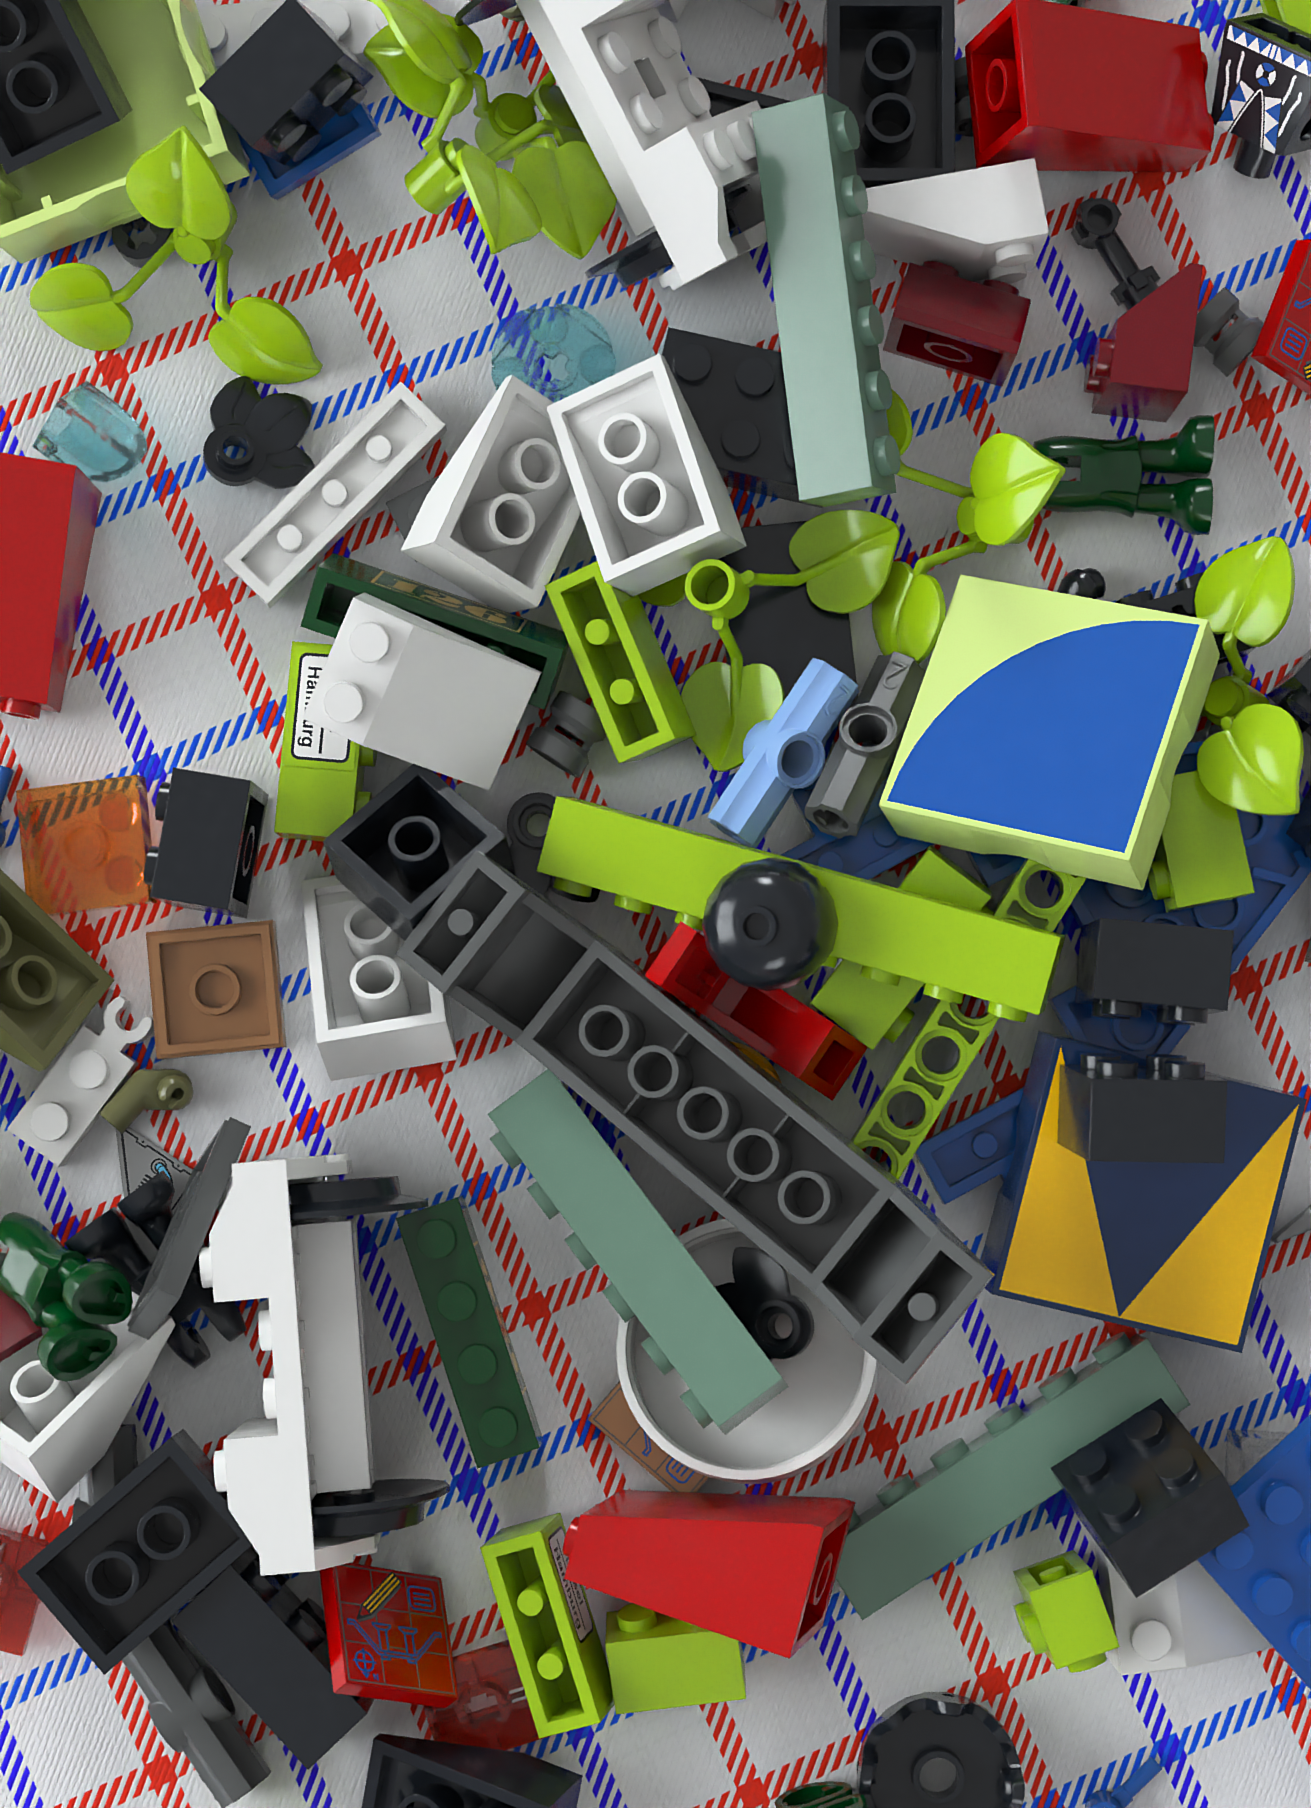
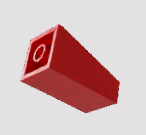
[965,0,1214,172]
[0,452,102,720]
[563,1490,856,1659]

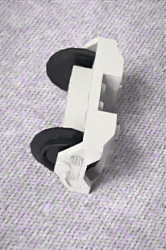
[454,0,767,291]
[199,1154,450,1576]

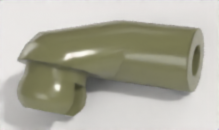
[98,1069,194,1134]

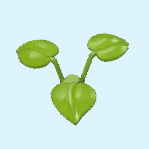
[367,0,588,254]
[363,13,617,260]
[29,125,323,385]
[872,389,1066,665]
[638,510,900,772]
[1194,536,1304,816]

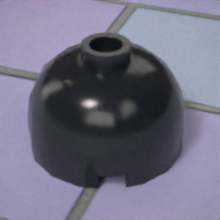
[702,858,838,991]

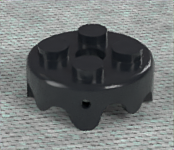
[857,1692,1025,1808]

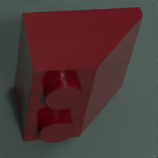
[883,261,1031,387]
[1084,263,1203,423]

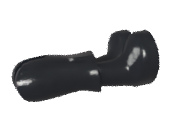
[64,1170,247,1369]

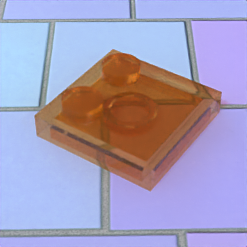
[16,775,157,916]

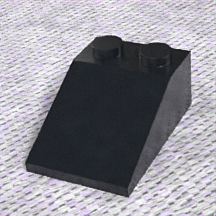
[362,1733,583,1808]

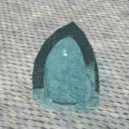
[32,381,148,482]

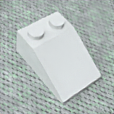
[862,158,1049,284]
[546,353,747,597]
[401,375,581,613]
[302,592,542,790]
[301,875,457,1081]
[0,1292,176,1503]
[1094,1540,1273,1676]

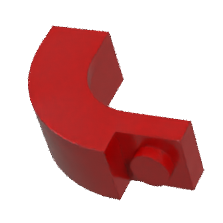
[645,922,868,1101]

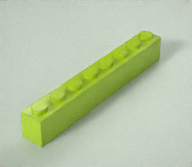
[537,796,1066,1022]

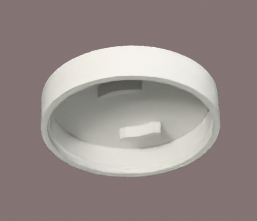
[616,1219,879,1484]

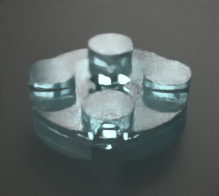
[491,303,616,403]

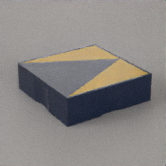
[981,1031,1307,1353]

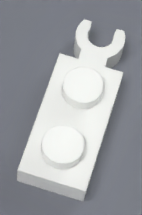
[7,996,154,1167]

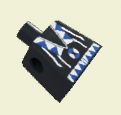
[1211,13,1311,179]

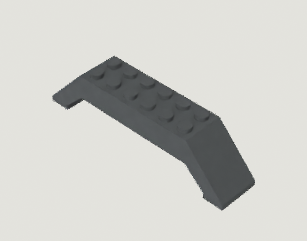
[395,850,995,1384]

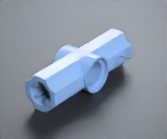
[707,658,859,848]

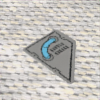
[116,1127,192,1214]

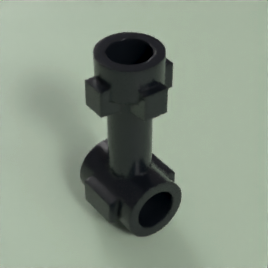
[1071,197,1161,310]

